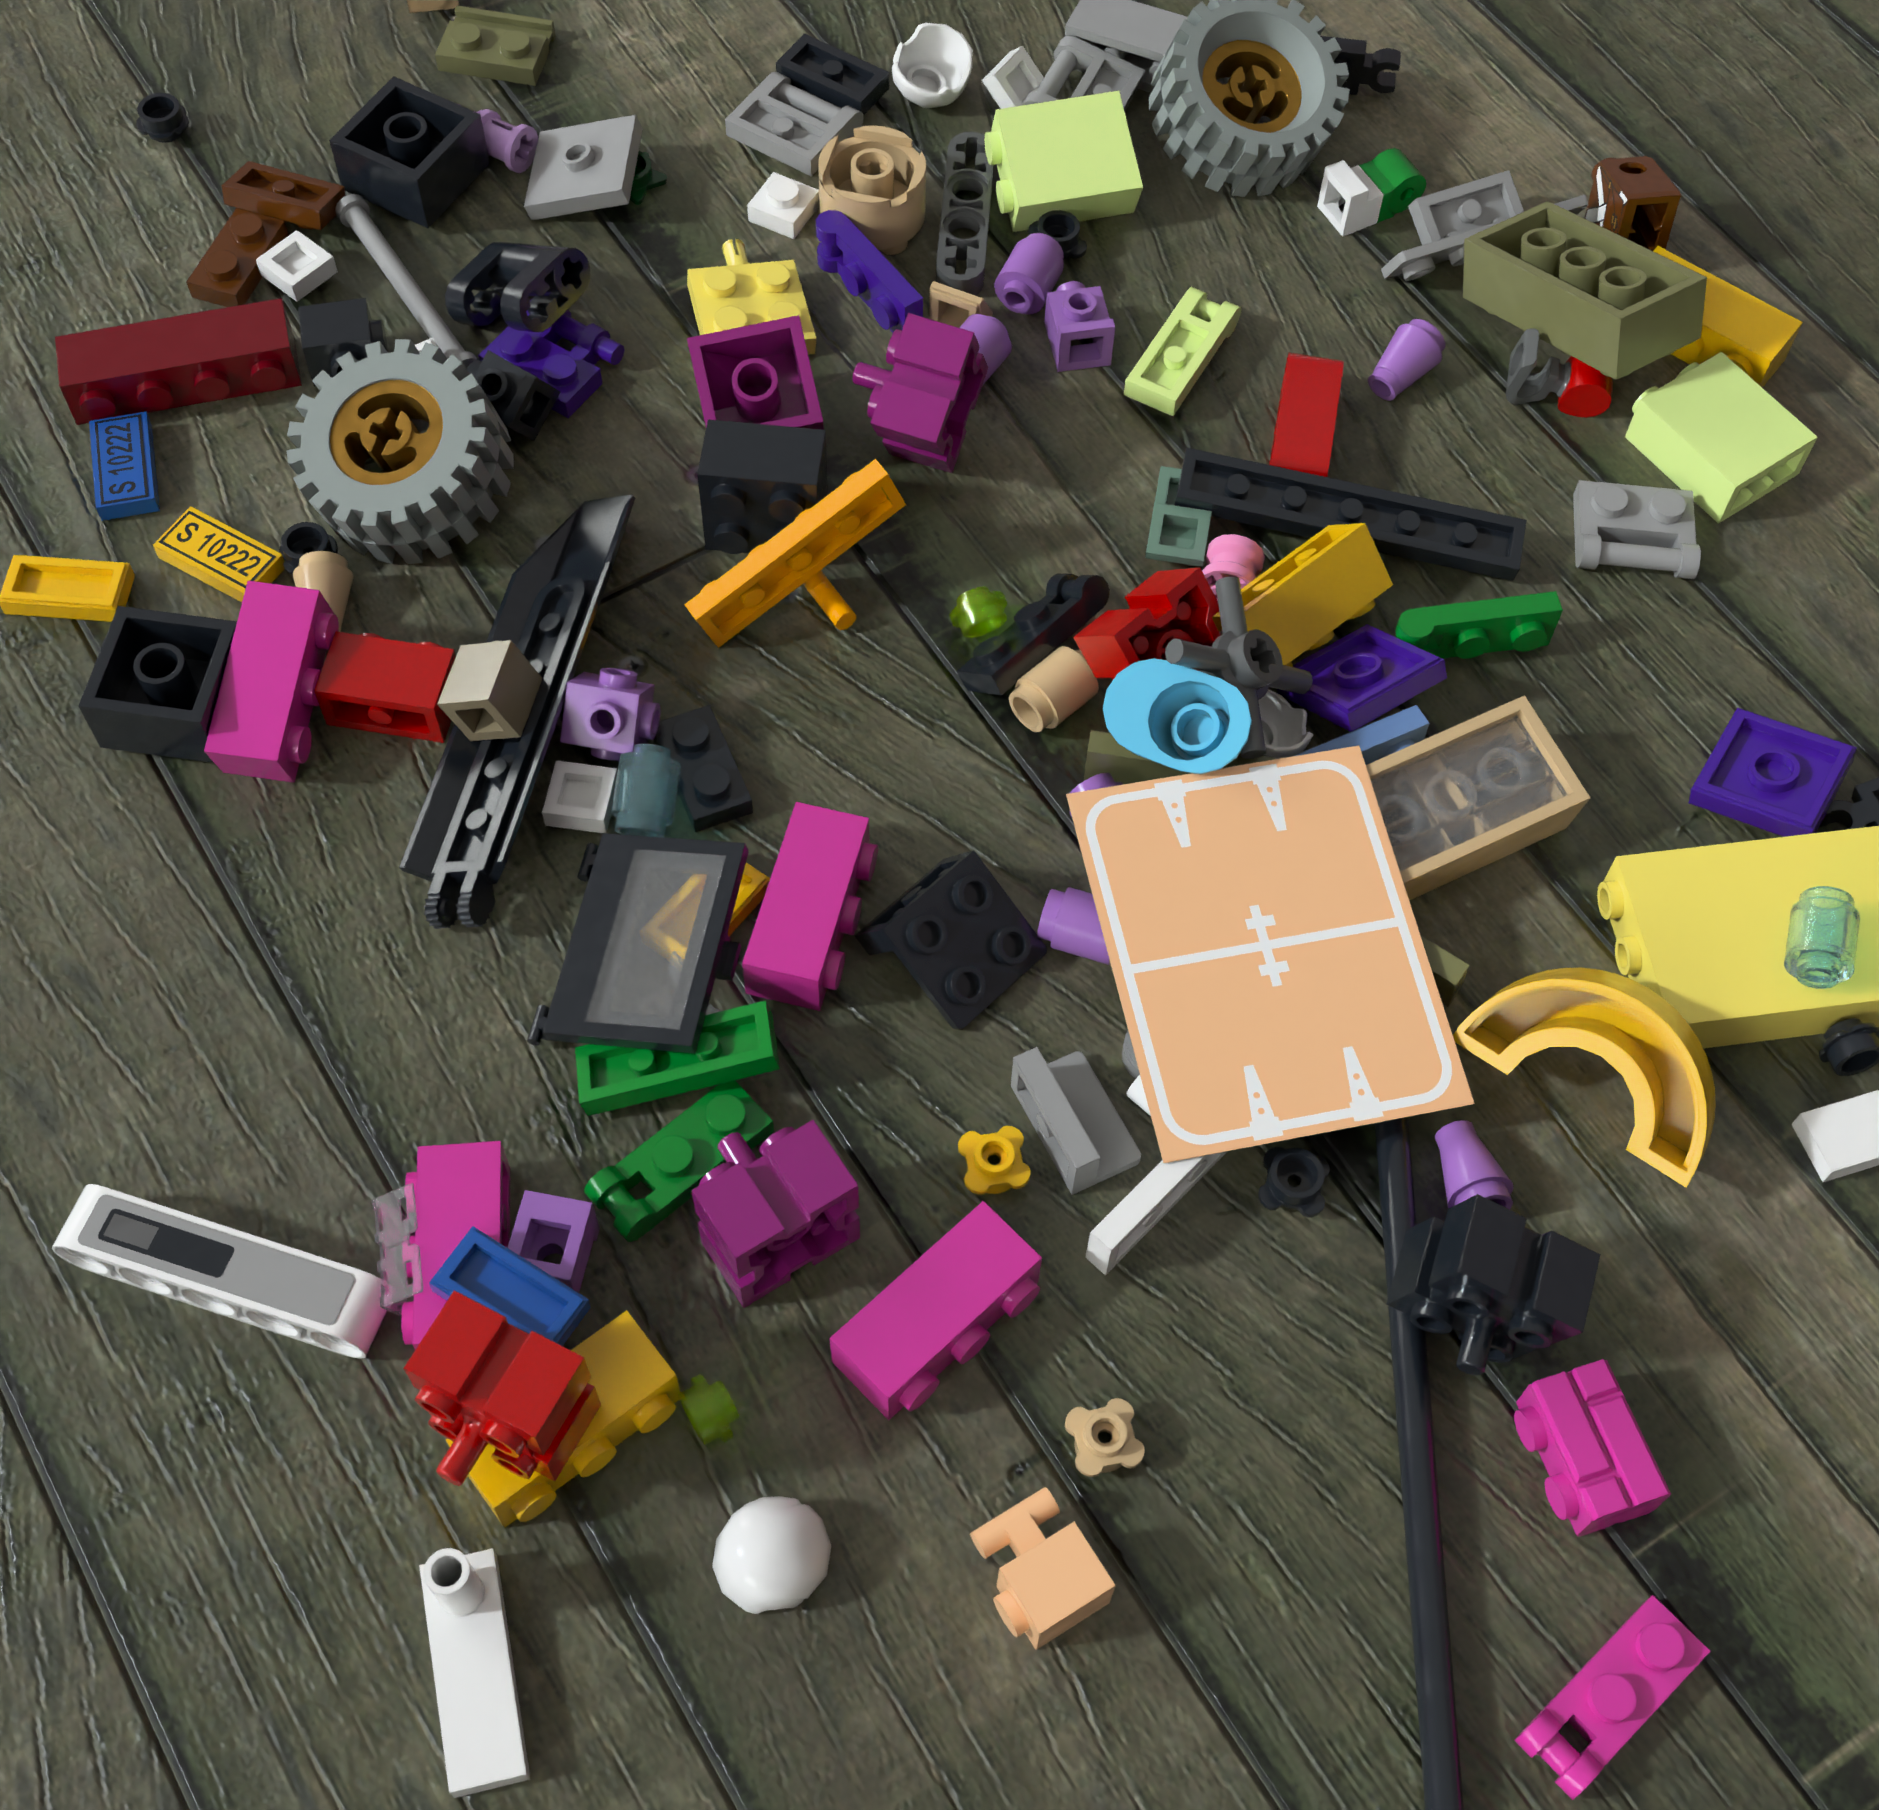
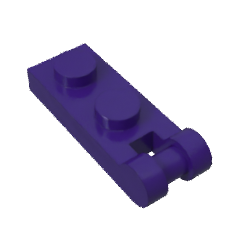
[816,210,923,333]

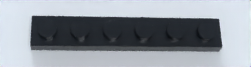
[1174,448,1527,581]

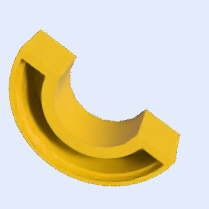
[1453,968,1716,1187]

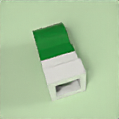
[1317,148,1426,237]

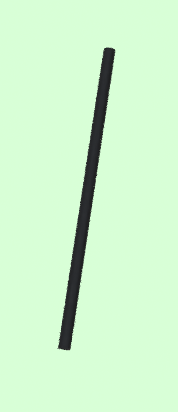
[1375,1117,1464,1810]

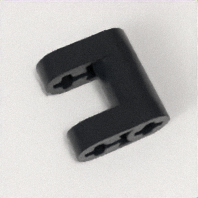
[445,242,590,332]

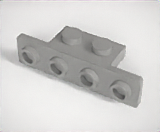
[1381,170,1589,281]

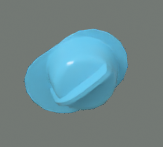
[1103,658,1252,774]

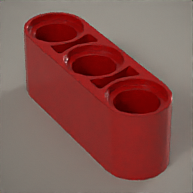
[1269,352,1344,477]

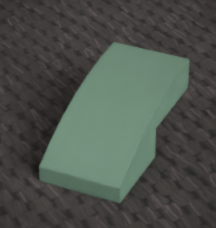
[1145,466,1212,567]

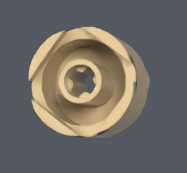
[818,126,926,255]

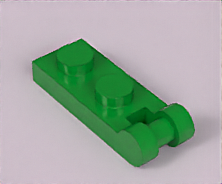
[1395,591,1563,659]
[584,1080,774,1242]

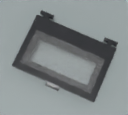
[527,833,749,1054]

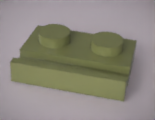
[435,5,556,86]

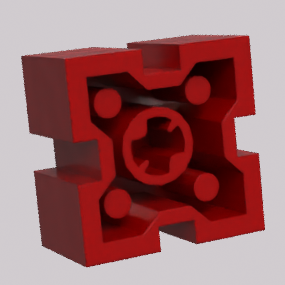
[1073,568,1223,681]
[404,1290,601,1486]

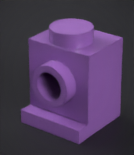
[1044,281,1115,372]
[508,1190,600,1293]

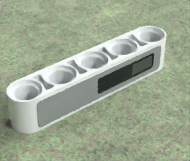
[52,1184,395,1359]

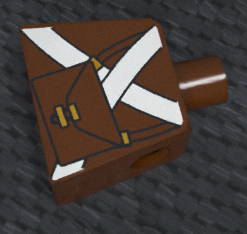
[1584,156,1681,251]

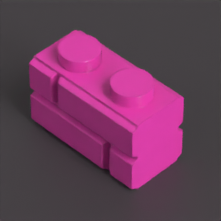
[1514,1359,1671,1537]

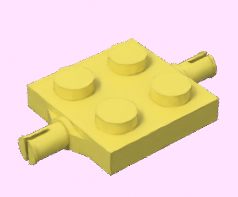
[687,239,817,355]

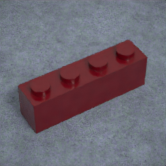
[55,298,302,425]

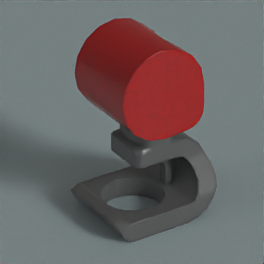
[1506,329,1613,418]

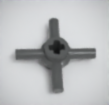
[1165,577,1312,759]

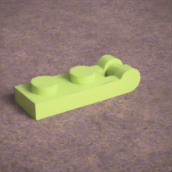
[1124,287,1241,416]

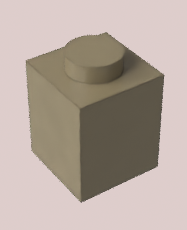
[437,640,543,741]

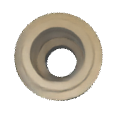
[1009,646,1099,732]

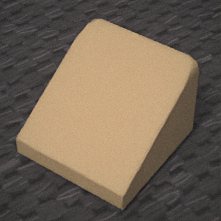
[929,281,993,328]

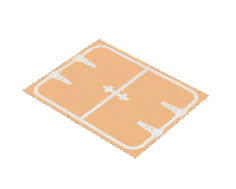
[1066,745,1475,1163]

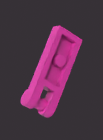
[1514,1595,1710,1800]

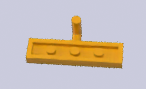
[684,459,906,648]

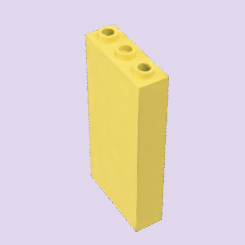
[1597,826,1879,1048]

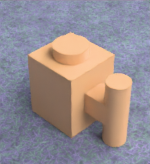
[970,1487,1116,1650]

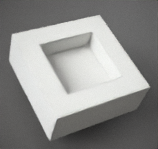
[982,46,1044,109]
[747,172,820,239]
[256,230,338,302]
[542,761,619,834]

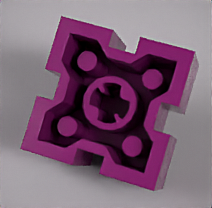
[852,313,988,473]
[691,1120,860,1308]

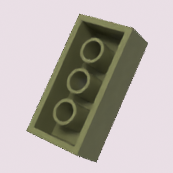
[1463,201,1707,380]

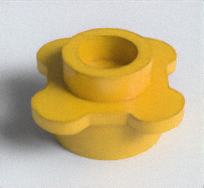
[958,1126,1031,1195]

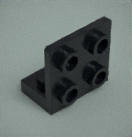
[854,850,1047,1029]

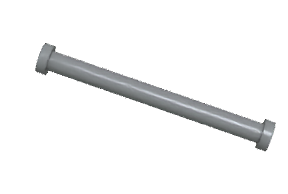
[335,194,477,368]

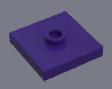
[1277,624,1447,732]
[1688,708,1857,837]

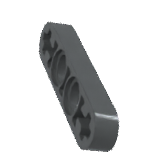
[936,132,994,296]

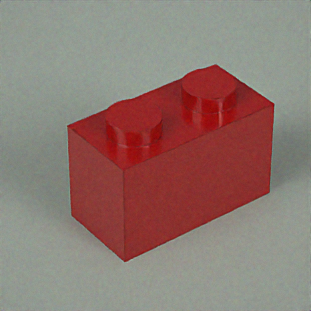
[314,631,456,743]

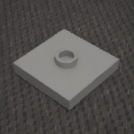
[524,115,643,220]

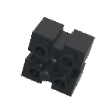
[1386,1194,1601,1376]

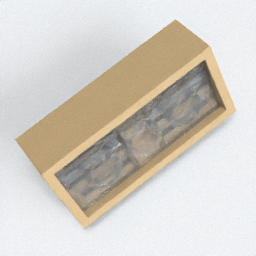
[1366,695,1590,901]

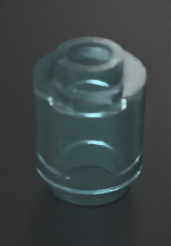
[611,744,682,837]
[1784,886,1860,989]

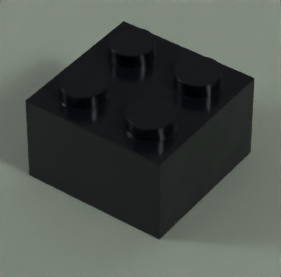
[329,76,490,228]
[697,419,828,554]
[78,606,237,763]

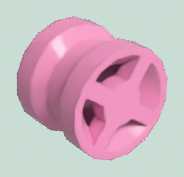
[1202,534,1265,601]

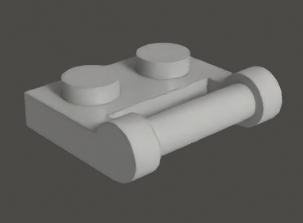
[1021,36,1145,112]
[725,72,864,177]
[1573,480,1701,579]

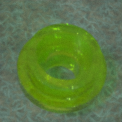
[949,586,1007,638]
[678,1374,740,1446]

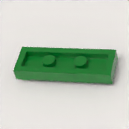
[575,1000,780,1116]

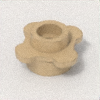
[1065,1398,1145,1477]

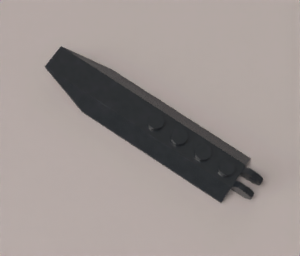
[399,494,635,929]

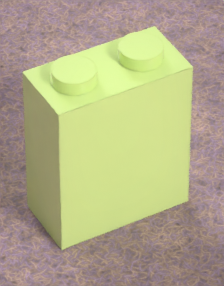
[984,91,1143,232]
[1625,352,1818,524]

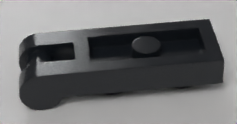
[956,573,1110,695]

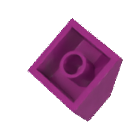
[687,315,824,430]

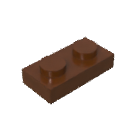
[222,161,346,230]
[186,208,289,307]

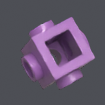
[560,668,660,761]

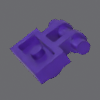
[478,299,625,418]

